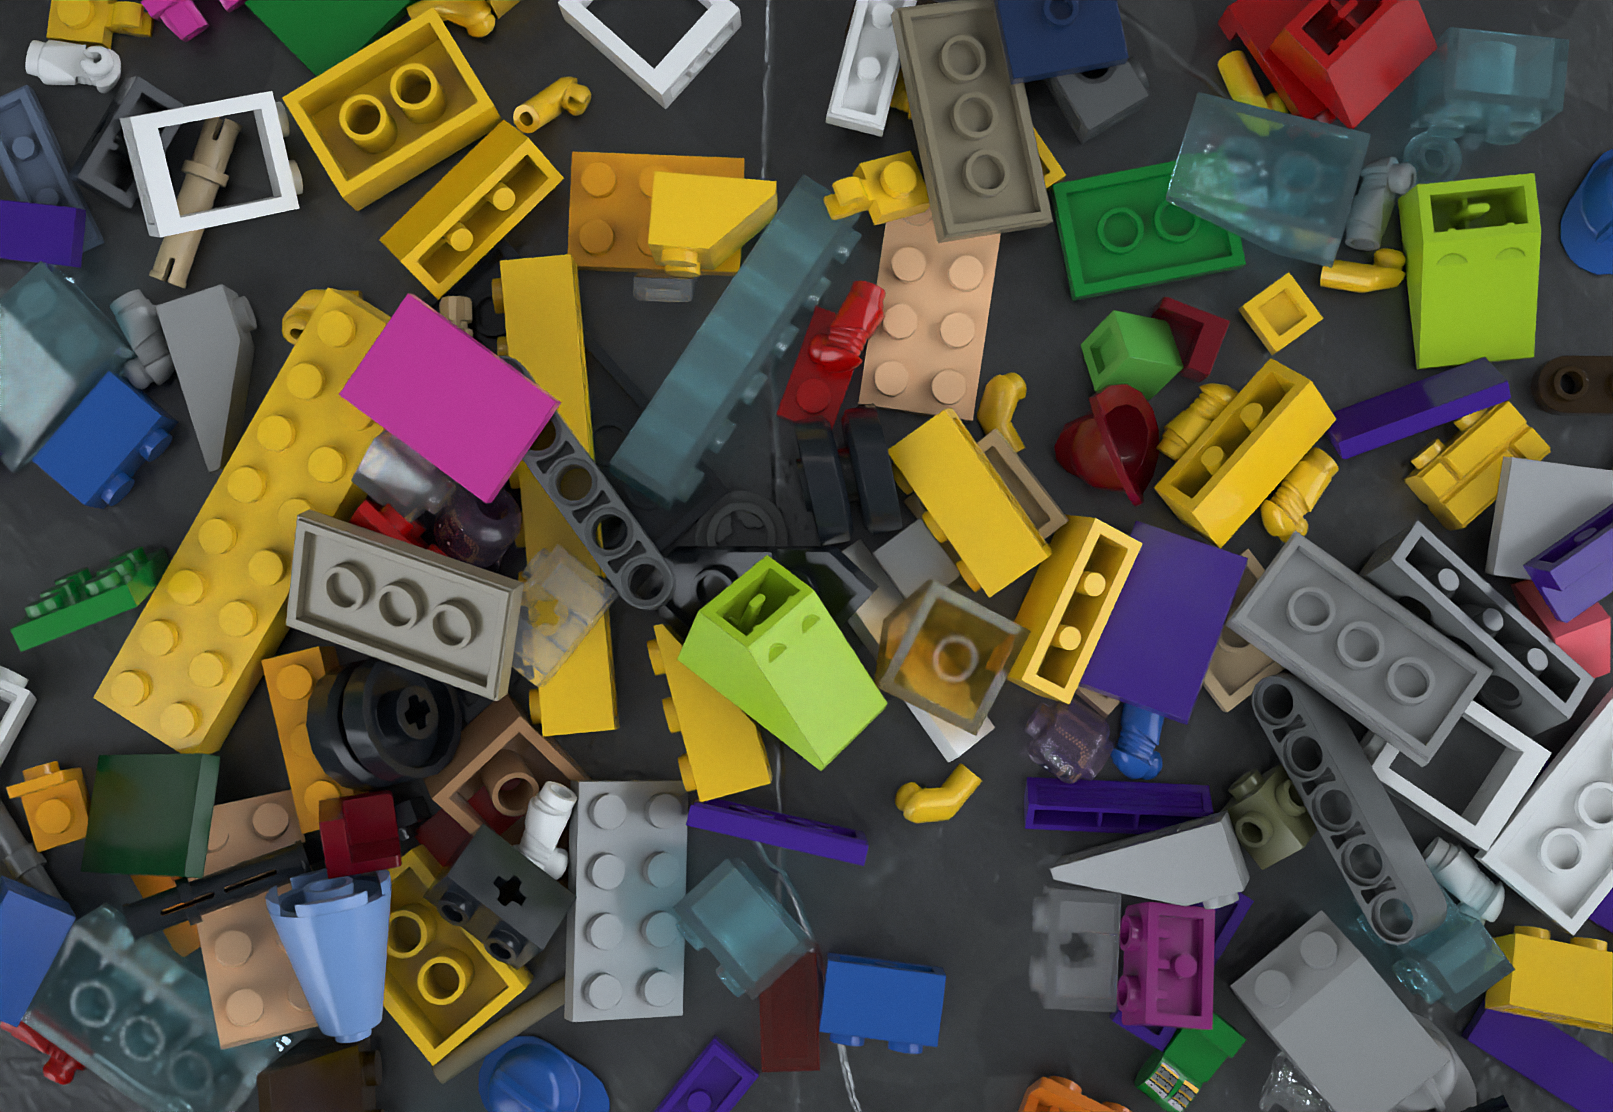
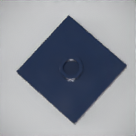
[994,0,1129,85]

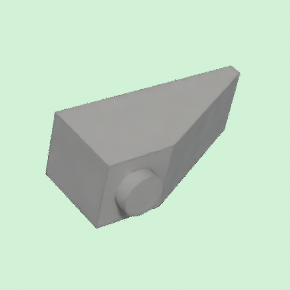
[155,284,257,476]
[1050,810,1250,909]

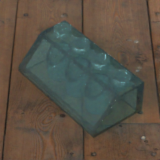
[21,902,296,1112]

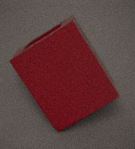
[1150,296,1230,383]
[319,790,402,879]

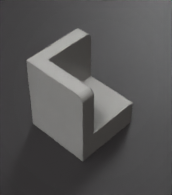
[871,518,960,611]

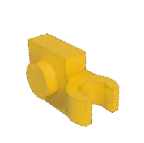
[46,0,154,49]
[823,150,930,225]

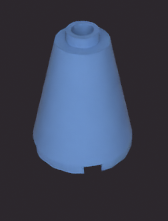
[265,868,392,1043]

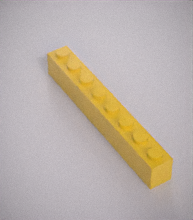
[492,254,620,737]

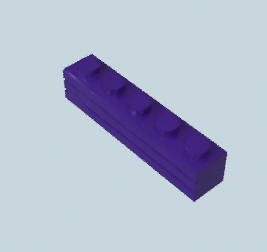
[1024,777,1213,834]

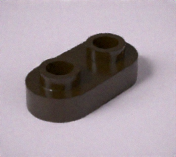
[1531,356,1613,416]

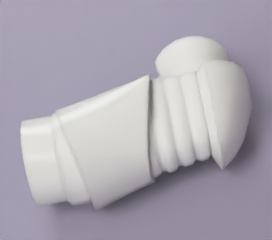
[25,40,121,93]
[513,781,577,880]
[1422,837,1505,930]

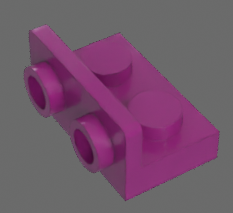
[1116,902,1215,1030]

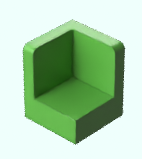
[1080,310,1184,400]

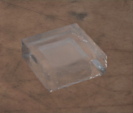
[633,272,696,302]

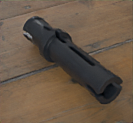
[122,840,312,941]

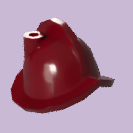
[1054,384,1159,507]

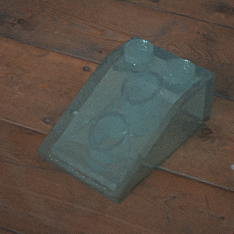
[1166,92,1371,268]
[0,261,138,473]

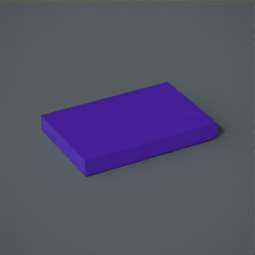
[1078,521,1248,725]
[686,796,869,866]

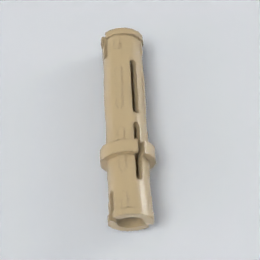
[148,116,242,289]

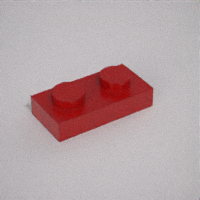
[776,306,861,430]

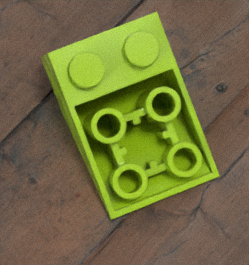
[1398,173,1541,370]
[677,555,888,771]

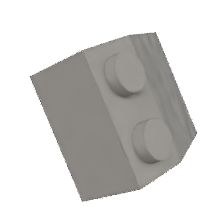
[1231,910,1450,1112]

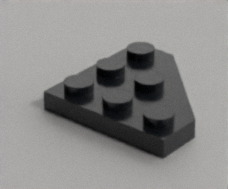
[635,546,879,639]

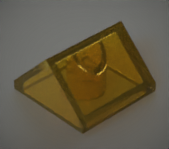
[874,578,1031,736]

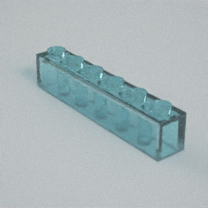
[609,174,862,511]

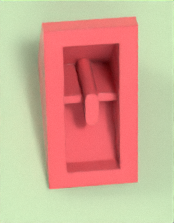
[1511,579,1611,679]

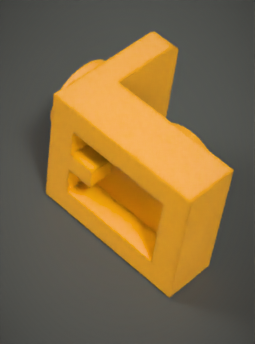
[6,761,91,853]

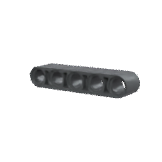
[499,355,676,610]
[1252,671,1447,945]

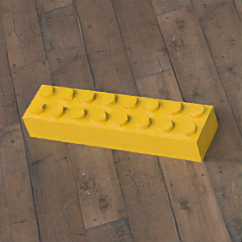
[93,287,400,754]

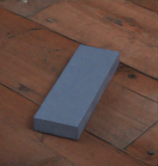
[0,84,105,267]

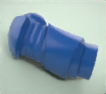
[1109,703,1165,780]

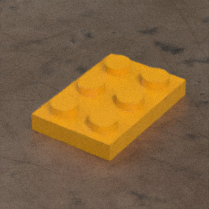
[567,151,745,276]

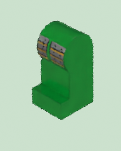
[1134,1010,1247,1112]

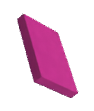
[339,293,561,503]

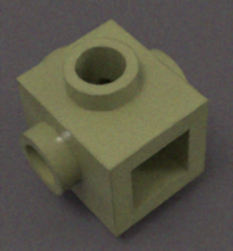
[1220,763,1318,870]

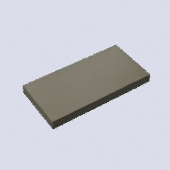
[891,0,1053,243]
[286,509,524,701]

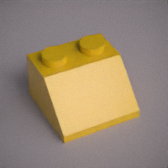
[648,171,778,277]

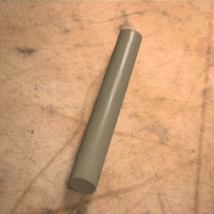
[431,976,565,1084]

